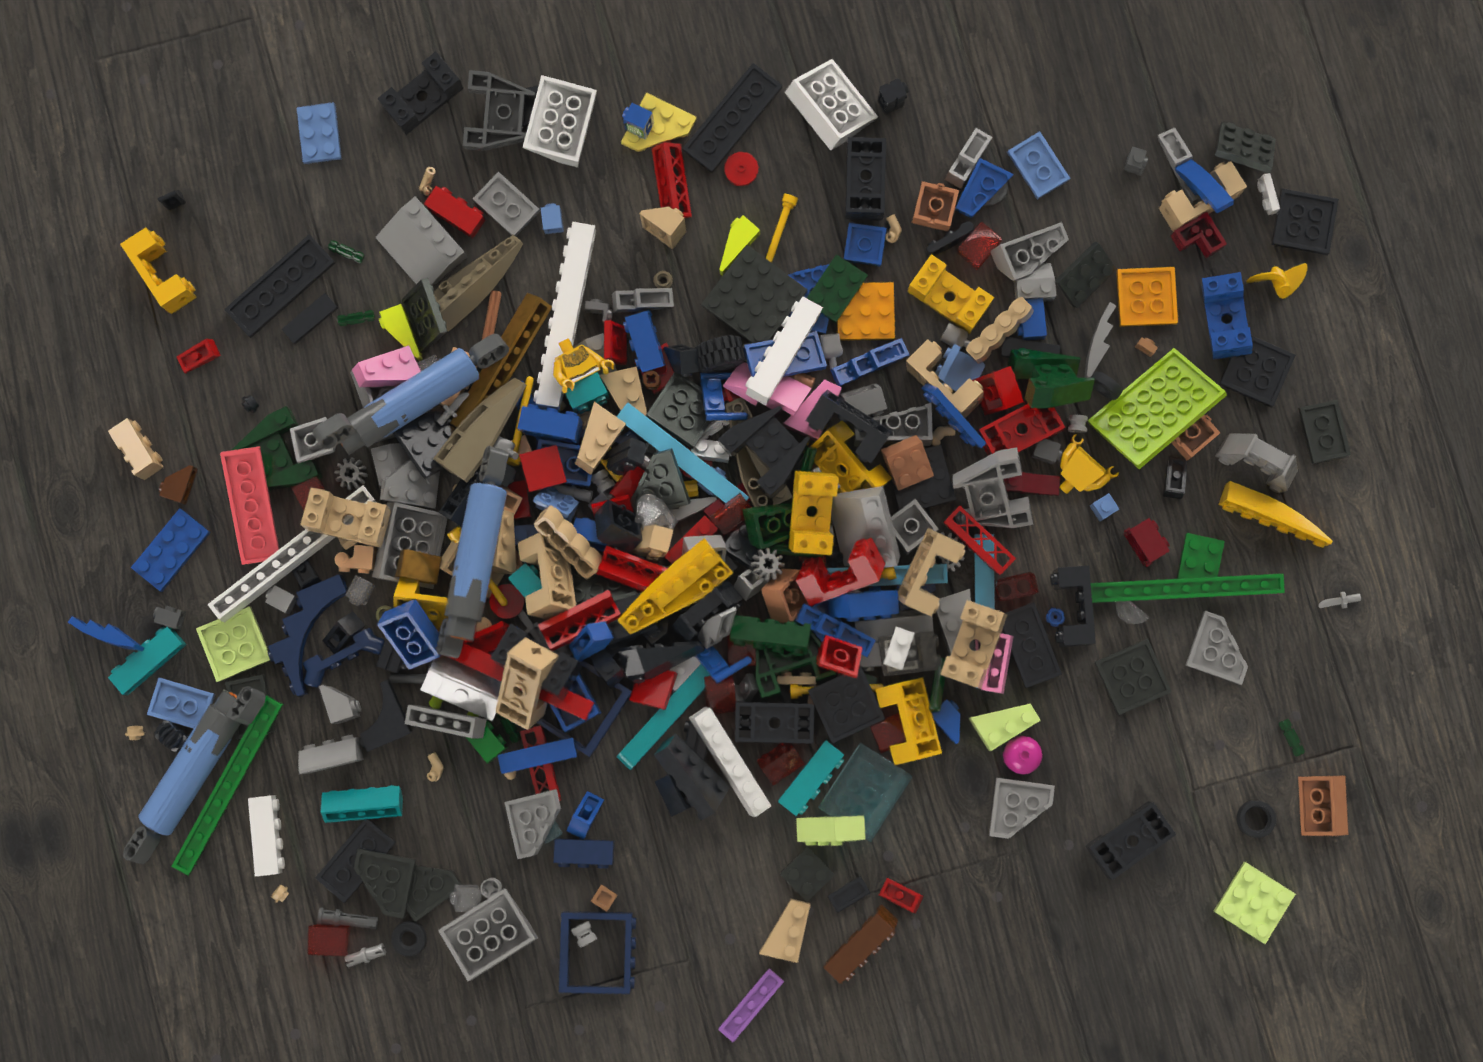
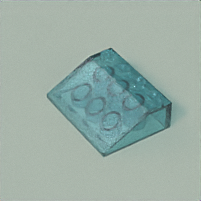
[818,743,913,842]

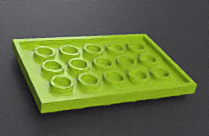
[1088,348,1227,469]

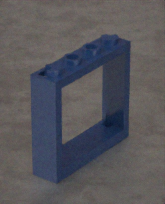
[537,657,632,757]
[559,911,636,994]

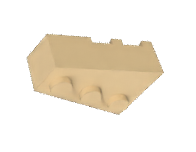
[600,367,647,416]
[575,402,626,475]
[491,509,516,574]

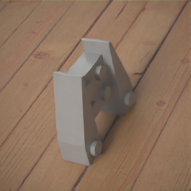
[1215,433,1298,493]
[953,447,1033,528]

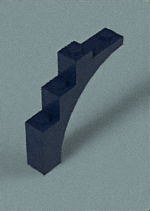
[268,574,350,697]

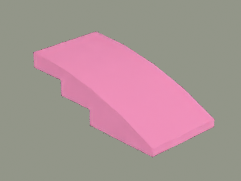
[723,362,811,416]

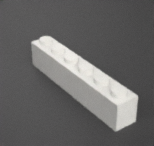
[745,297,823,406]
[689,707,771,817]

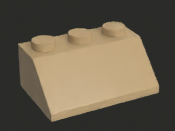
[640,207,686,249]

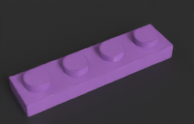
[718,968,784,1042]

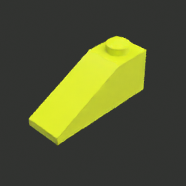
[719,215,760,276]
[379,304,423,361]

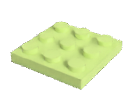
[196,606,271,682]
[1214,862,1296,944]

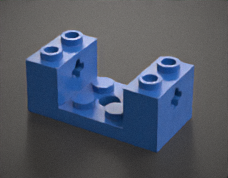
[1202,272,1253,360]

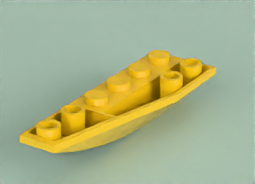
[1218,481,1332,548]
[618,538,733,635]

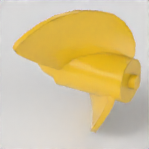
[1246,263,1307,299]

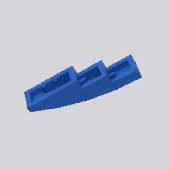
[1175,159,1234,213]
[830,338,910,386]
[795,604,876,657]
[68,616,144,651]
[498,738,577,774]

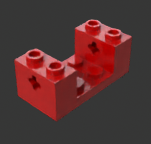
[977,404,1065,456]
[796,538,885,606]

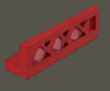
[652,142,692,218]
[943,506,1016,576]
[596,546,668,591]
[538,590,621,652]
[445,621,509,662]
[520,725,562,801]

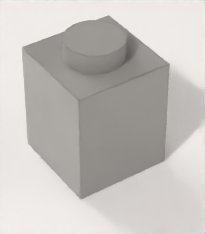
[265,585,298,614]

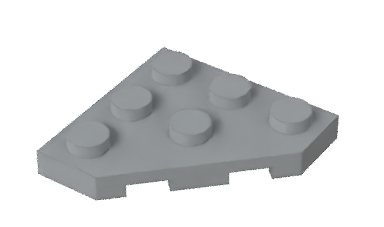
[380,459,440,509]
[1185,611,1248,685]
[989,778,1055,839]
[504,789,561,859]

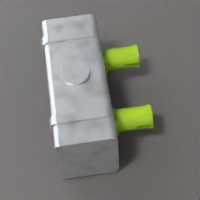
[420,655,502,721]

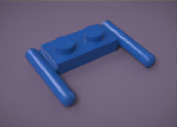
[700,373,748,421]
[695,642,752,684]

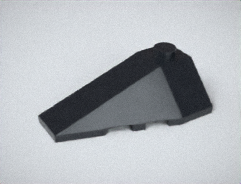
[618,641,705,683]

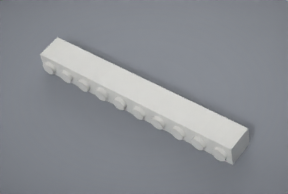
[533,222,596,412]
[207,485,377,623]

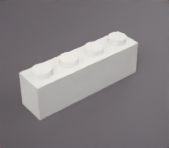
[248,795,285,876]

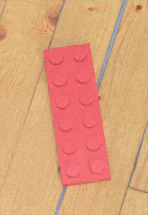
[220,446,279,565]

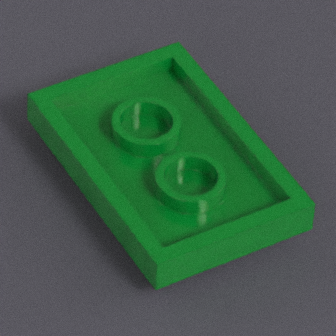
[1176,533,1225,598]

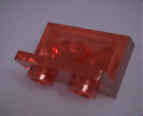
[710,493,753,535]
[757,743,805,785]

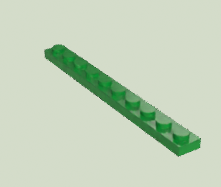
[1091,573,1285,603]
[171,695,284,876]

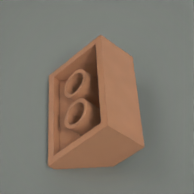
[1298,776,1348,836]

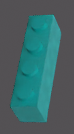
[108,626,187,695]
[778,740,845,816]
[321,785,403,823]

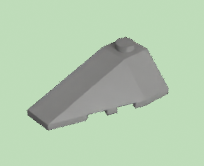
[990,222,1069,281]

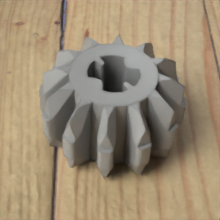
[334,457,368,490]
[751,548,784,582]

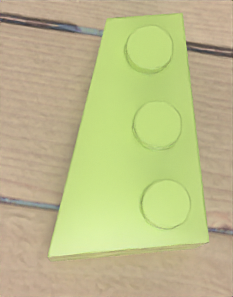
[969,704,1041,751]
[796,816,865,846]

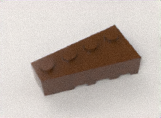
[823,904,898,984]

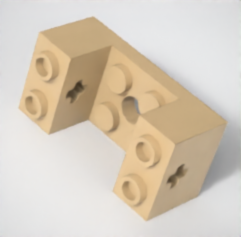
[1159,161,1247,232]
[906,339,983,418]
[301,487,391,548]
[898,528,965,617]
[518,533,576,620]
[941,600,1007,689]
[495,638,558,730]

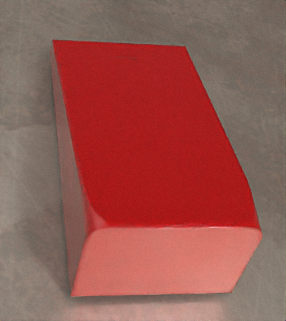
[177,339,221,373]
[507,480,532,521]
[879,878,924,913]

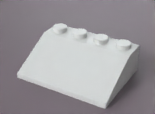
[785,59,878,150]
[523,75,597,167]

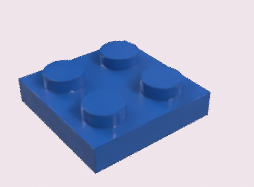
[844,223,886,266]

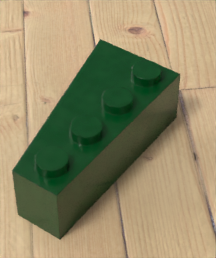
[742,502,817,550]
[730,615,811,656]

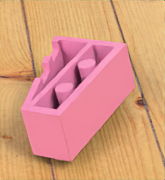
[352,346,421,387]
[783,380,842,441]
[975,634,1013,694]

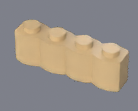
[966,297,1034,363]
[534,505,603,579]

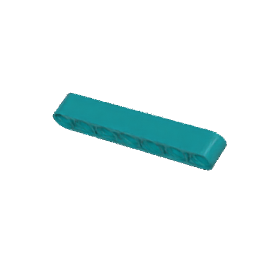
[616,664,714,770]

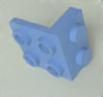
[935,344,985,391]
[533,487,579,522]

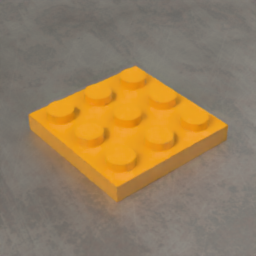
[1116,267,1178,327]
[837,282,895,340]

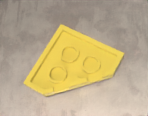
[621,93,697,152]

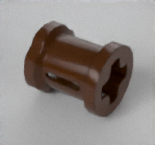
[643,371,661,391]

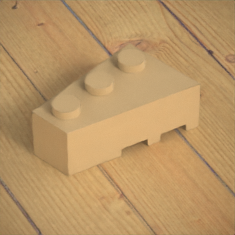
[108,418,163,480]
[631,525,673,563]
[759,899,810,963]

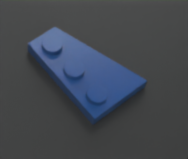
[955,158,1014,218]

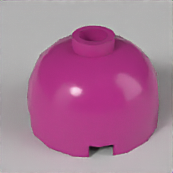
[1003,735,1042,774]

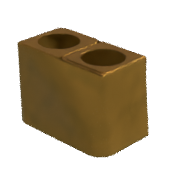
[396,549,442,584]

